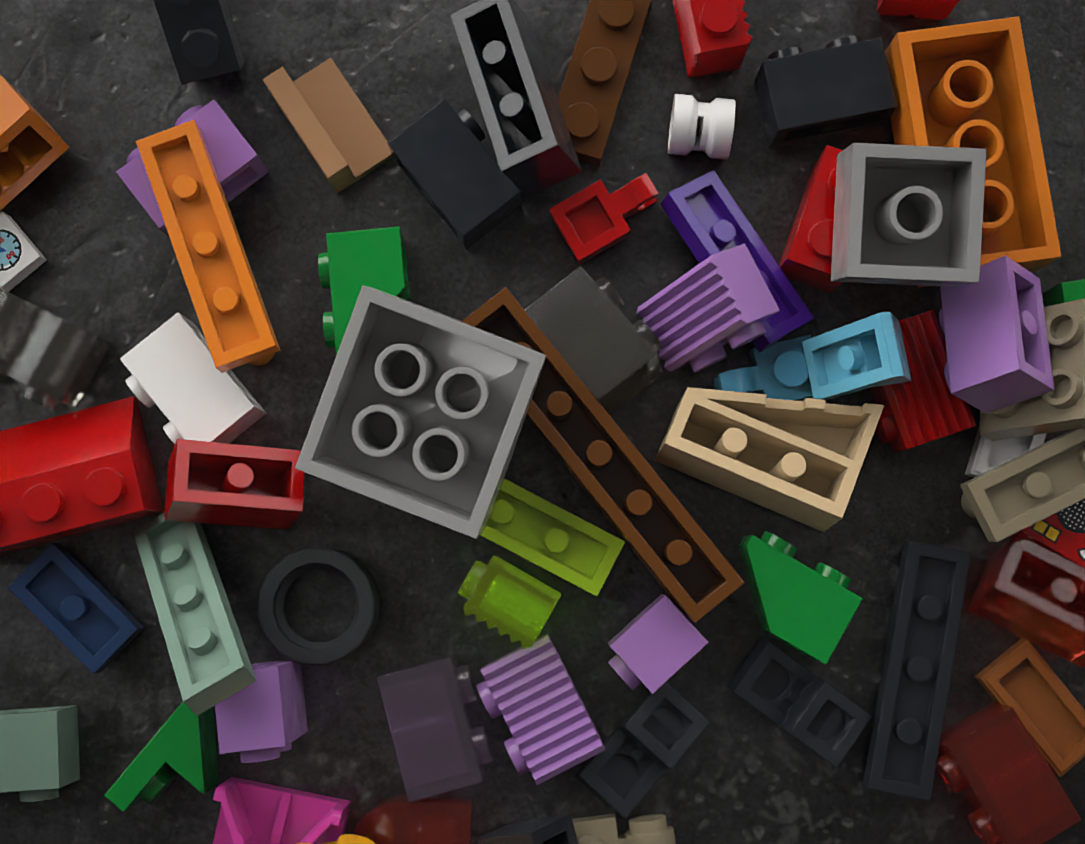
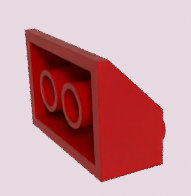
[0,396,164,556]

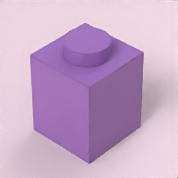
[608,594,708,694]

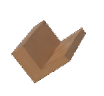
[262,58,393,193]

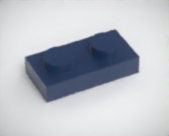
[7,543,144,674]

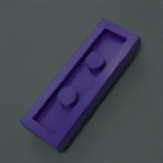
[660,170,814,353]

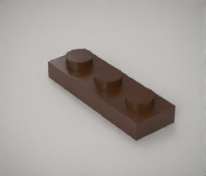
[558,0,652,166]

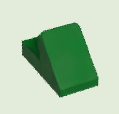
[104,702,219,812]

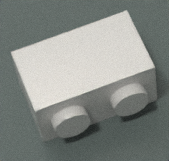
[120,312,266,444]

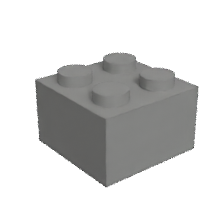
[831,143,987,287]

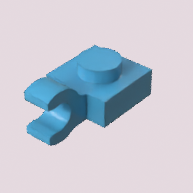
[712,334,813,401]

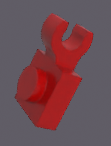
[549,173,659,265]

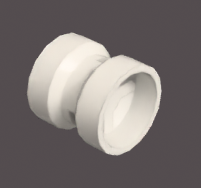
[668,94,736,160]

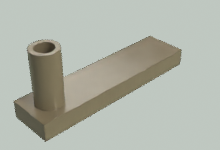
[960,428,1085,542]

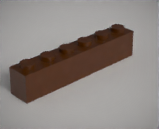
[461,287,745,623]

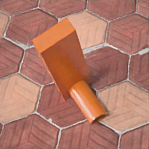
[136,120,281,373]

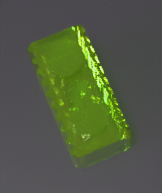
[457,555,561,649]

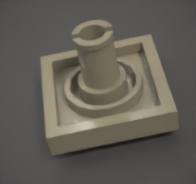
[979,298,1085,441]

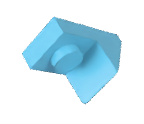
[802,312,911,400]

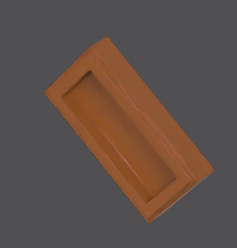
[974,639,1085,777]

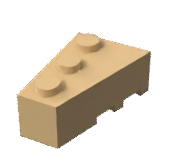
[655,387,884,532]

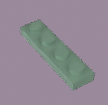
[133,512,257,716]

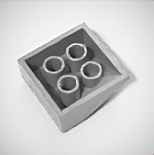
[295,285,547,539]

